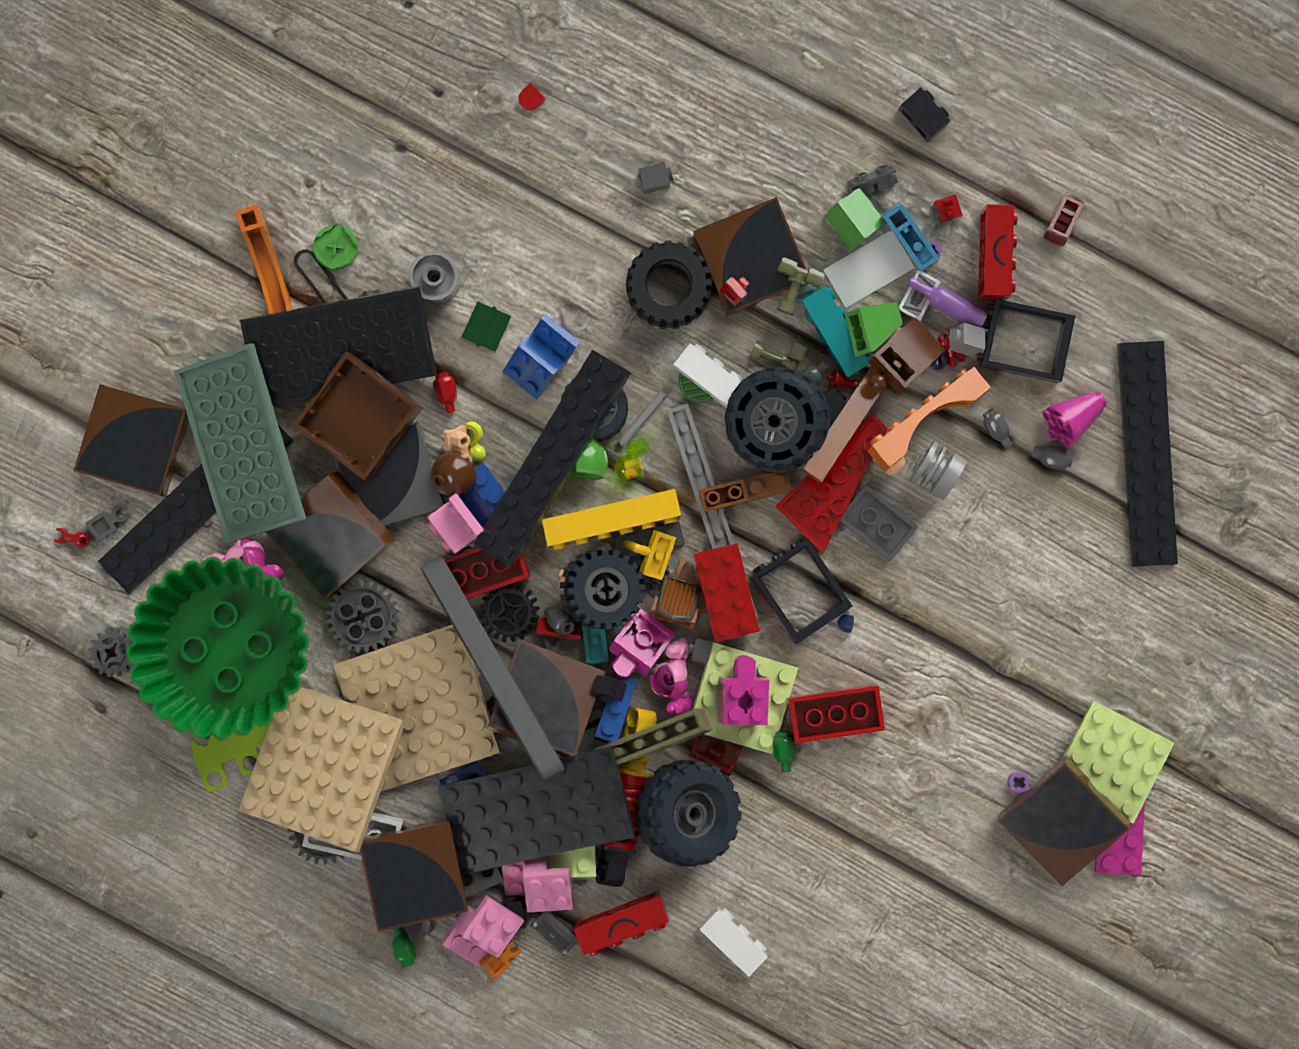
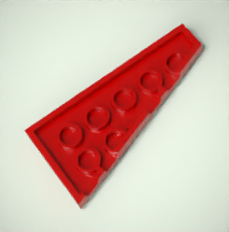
[775,413,888,554]

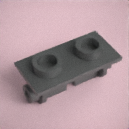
[849,165,898,195]

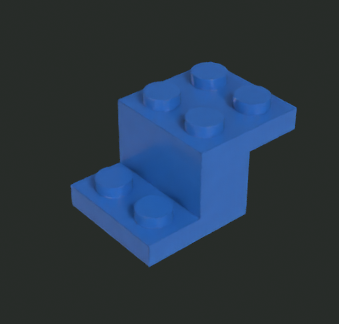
[502,314,581,400]

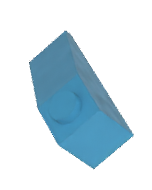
[881,201,940,271]

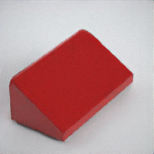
[536,617,582,640]

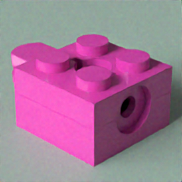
[609,609,675,681]
[717,655,769,725]

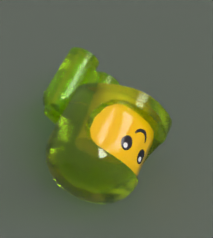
[614,438,650,481]

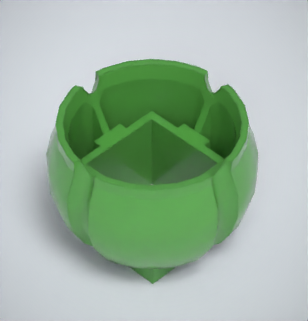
[568,438,608,480]

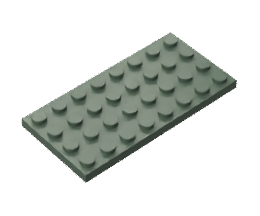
[174,343,306,544]

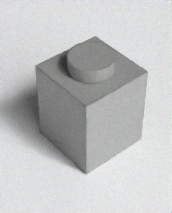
[949,323,985,356]

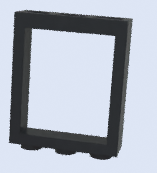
[977,299,1076,384]
[750,538,853,644]

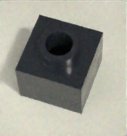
[591,675,627,703]

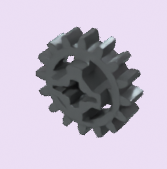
[88,628,134,677]

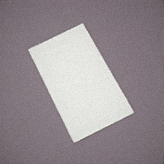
[823,230,915,308]

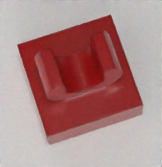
[934,194,963,224]
[720,277,749,307]

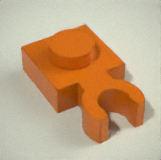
[479,940,521,979]

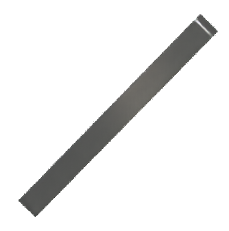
[420,556,564,782]

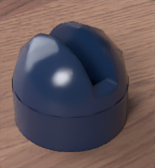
[930,353,948,370]
[837,614,854,633]

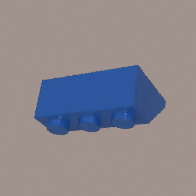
[459,463,505,528]

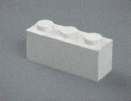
[673,343,742,408]
[699,907,768,977]

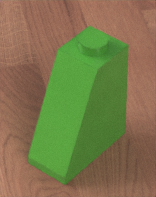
[844,302,903,357]

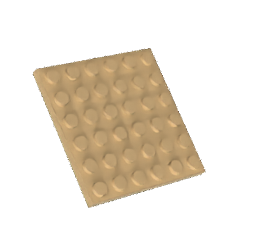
[333,625,502,791]
[238,687,406,853]

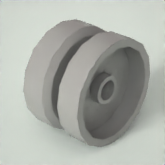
[409,251,461,305]

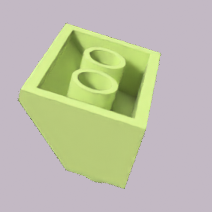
[548,845,596,880]

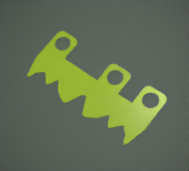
[191,722,271,792]

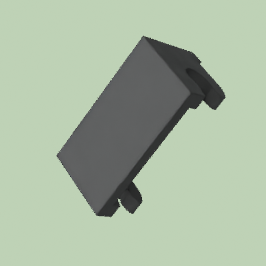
[530,911,578,956]

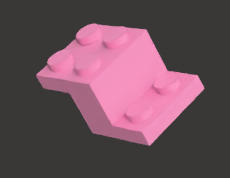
[427,494,484,555]
[502,856,573,912]
[441,896,524,967]

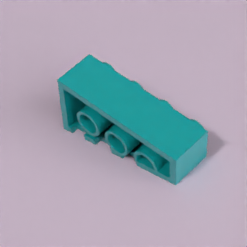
[795,285,870,377]

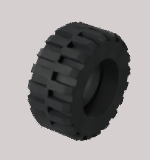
[626,241,712,330]

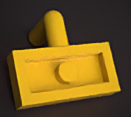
[623,530,676,580]

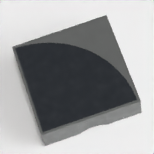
[333,421,445,527]

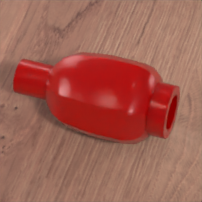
[433,372,457,413]

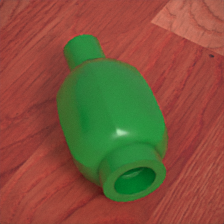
[773,730,795,773]
[392,927,416,968]

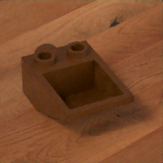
[868,317,946,394]

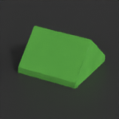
[824,188,887,251]

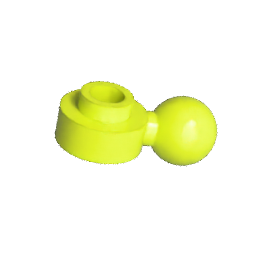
[463,421,486,462]

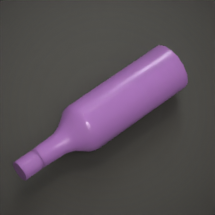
[907,277,988,327]

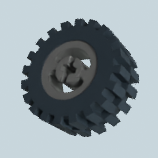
[560,549,645,629]

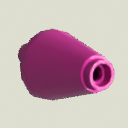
[1042,392,1107,447]

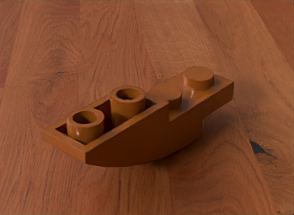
[699,471,791,512]

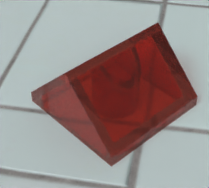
[689,734,743,777]

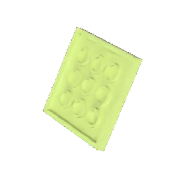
[692,642,798,754]
[1063,700,1174,824]

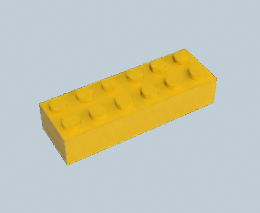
[542,489,681,551]

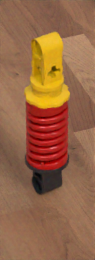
[595,707,657,887]

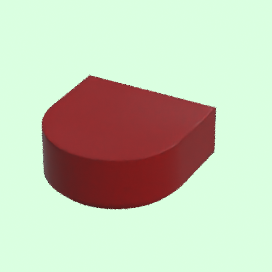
[519,83,546,111]

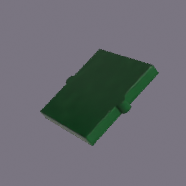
[462,301,511,352]

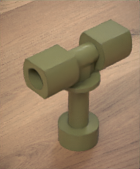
[777,257,825,316]
[750,341,807,370]

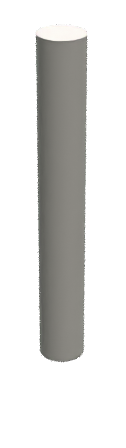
[617,390,667,447]

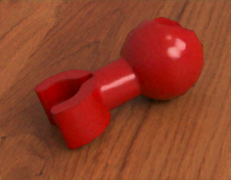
[937,333,965,368]
[54,528,90,549]

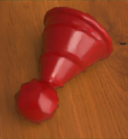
[827,368,860,390]

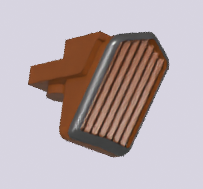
[649,576,701,630]

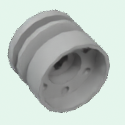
[910,441,967,500]

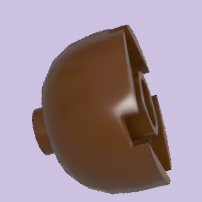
[431,450,476,497]

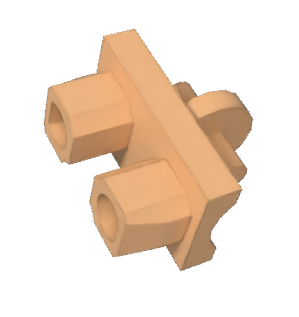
[441,425,473,464]

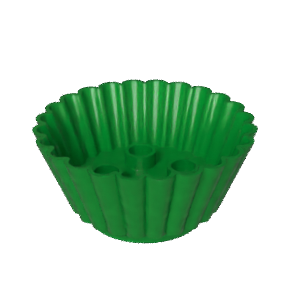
[126,556,309,740]

